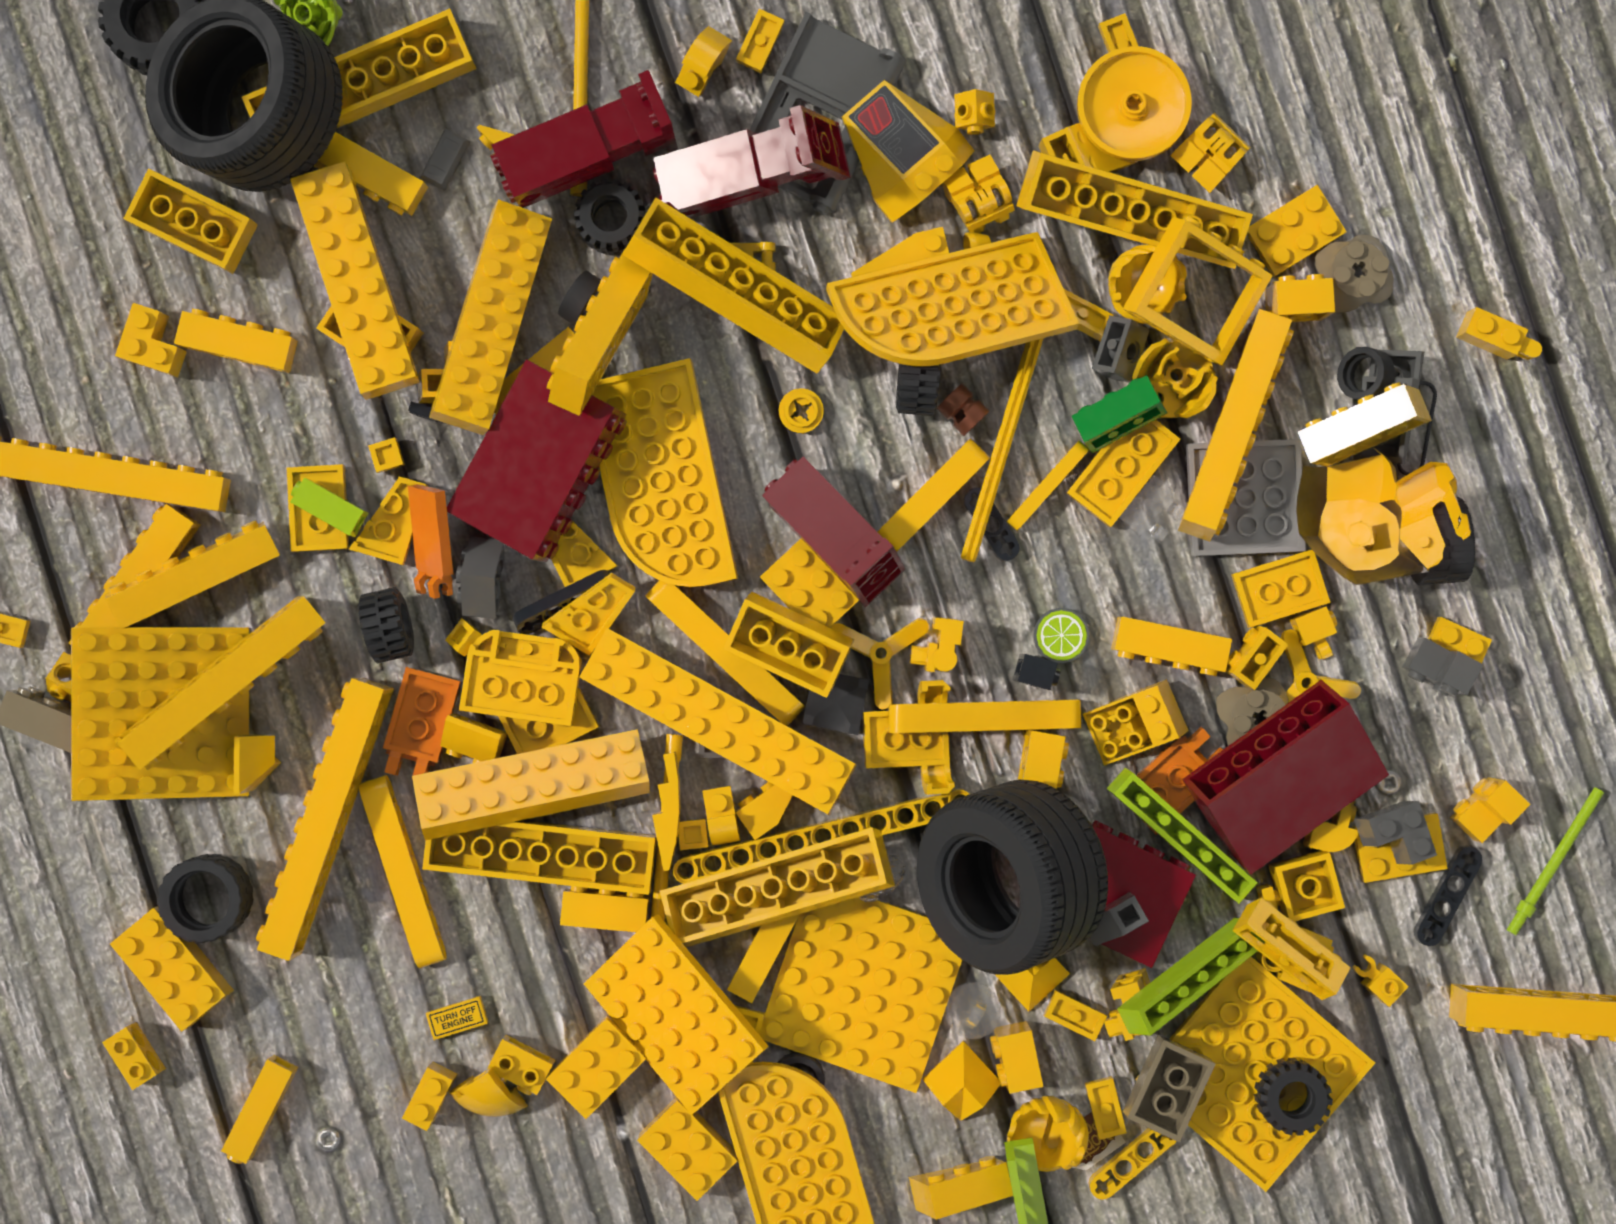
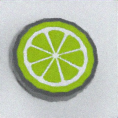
[1033,608,1090,664]

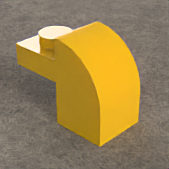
[675,26,732,97]
[702,785,741,846]
[1303,801,1358,852]

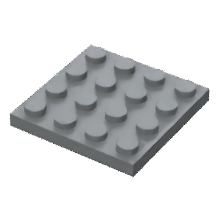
[1186,439,1306,556]

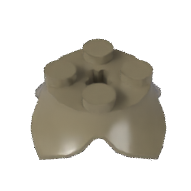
[1315,235,1394,313]
[1216,678,1288,746]

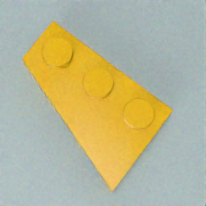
[551,521,618,587]

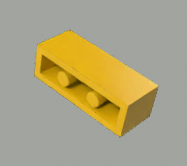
[560,886,650,932]

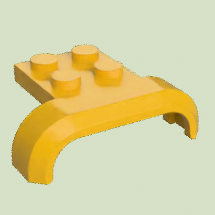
[862,680,955,795]

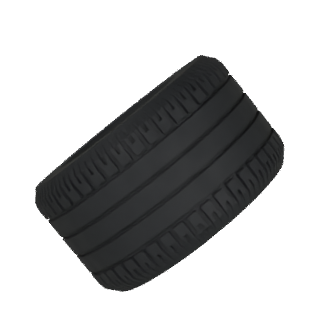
[145,0,343,192]
[917,780,1108,975]

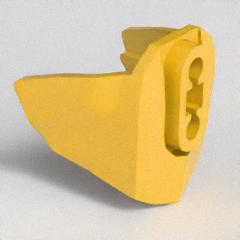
[1132,338,1218,418]

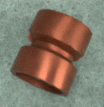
[936,383,990,436]

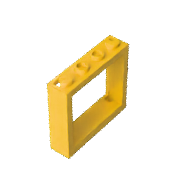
[1123,216,1273,366]

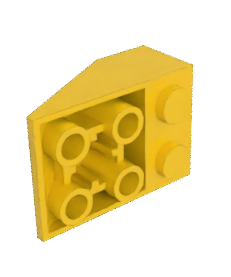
[1038,123,1138,173]
[1083,679,1189,766]

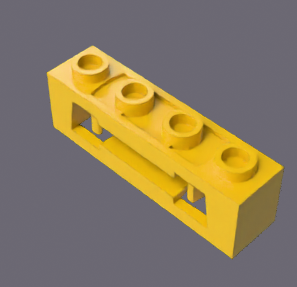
[1232,898,1351,1000]

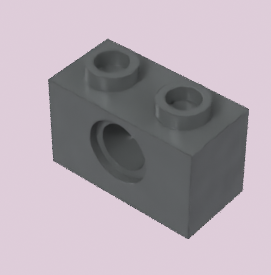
[1092,315,1150,383]

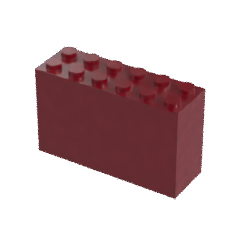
[447,359,627,562]
[1182,680,1389,875]

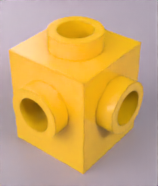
[954,89,995,135]

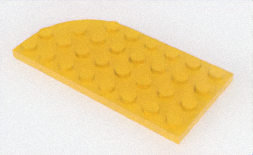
[826,231,1079,366]

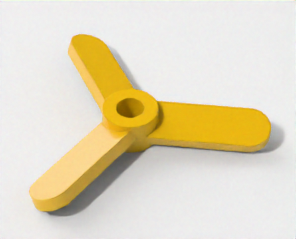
[831,618,929,709]
[1281,629,1361,703]

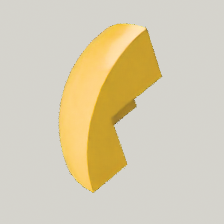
[449,1066,528,1117]

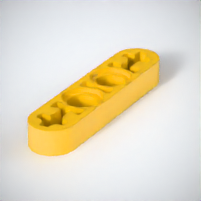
[1006,440,1089,530]
[1088,1128,1177,1200]

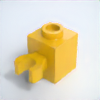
[1289,607,1338,660]
[1352,954,1409,1007]

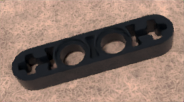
[513,570,611,634]
[1414,846,1482,946]

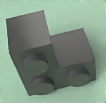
[456,536,505,619]
[1402,638,1483,697]
[1354,801,1437,865]

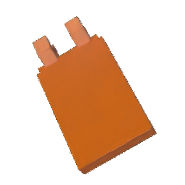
[408,484,453,599]
[383,667,462,776]
[1136,727,1223,835]

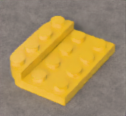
[459,630,582,726]

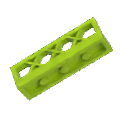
[1004,1138,1048,1224]

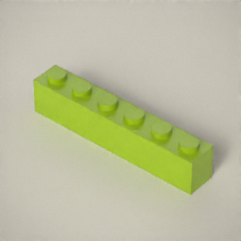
[1106,768,1258,904]
[1117,918,1265,1036]

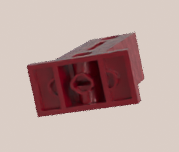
[762,456,906,607]

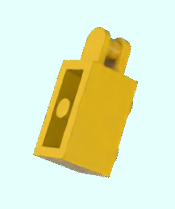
[1456,307,1542,360]

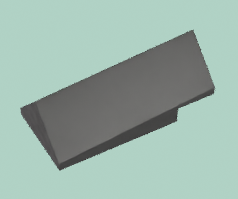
[1353,350,1425,464]

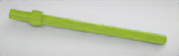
[1506,787,1604,936]

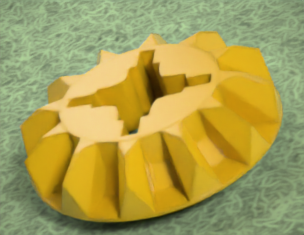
[779,388,824,434]

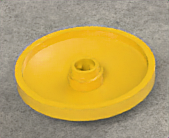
[1077,46,1192,161]

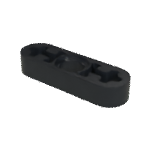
[964,488,1020,561]

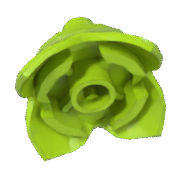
[273,0,343,46]

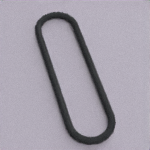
[1397,381,1437,476]

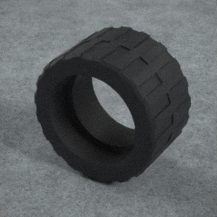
[1411,497,1475,586]
[157,854,254,943]

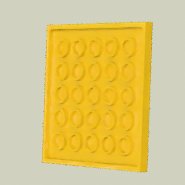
[71,627,249,801]
[760,895,962,1093]
[1135,957,1375,1192]

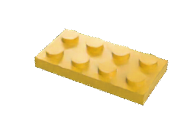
[1066,420,1180,528]

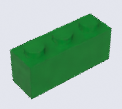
[1072,375,1167,453]

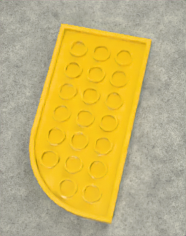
[592,358,738,587]
[718,1062,875,1224]

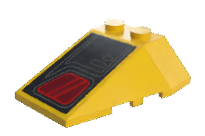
[842,80,975,223]

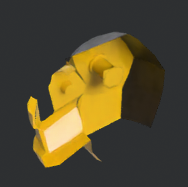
[1296,447,1471,585]

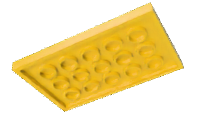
[584,914,769,1115]

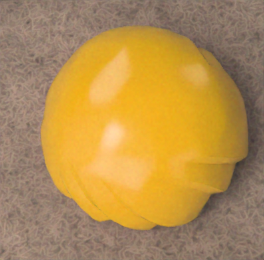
[1108,245,1187,324]
[1007,1096,1089,1172]

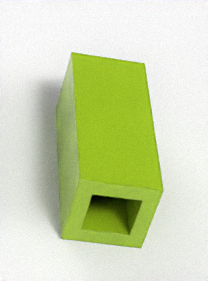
[290,478,369,537]

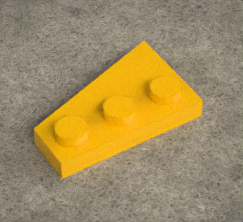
[349,476,428,565]
[542,573,635,656]

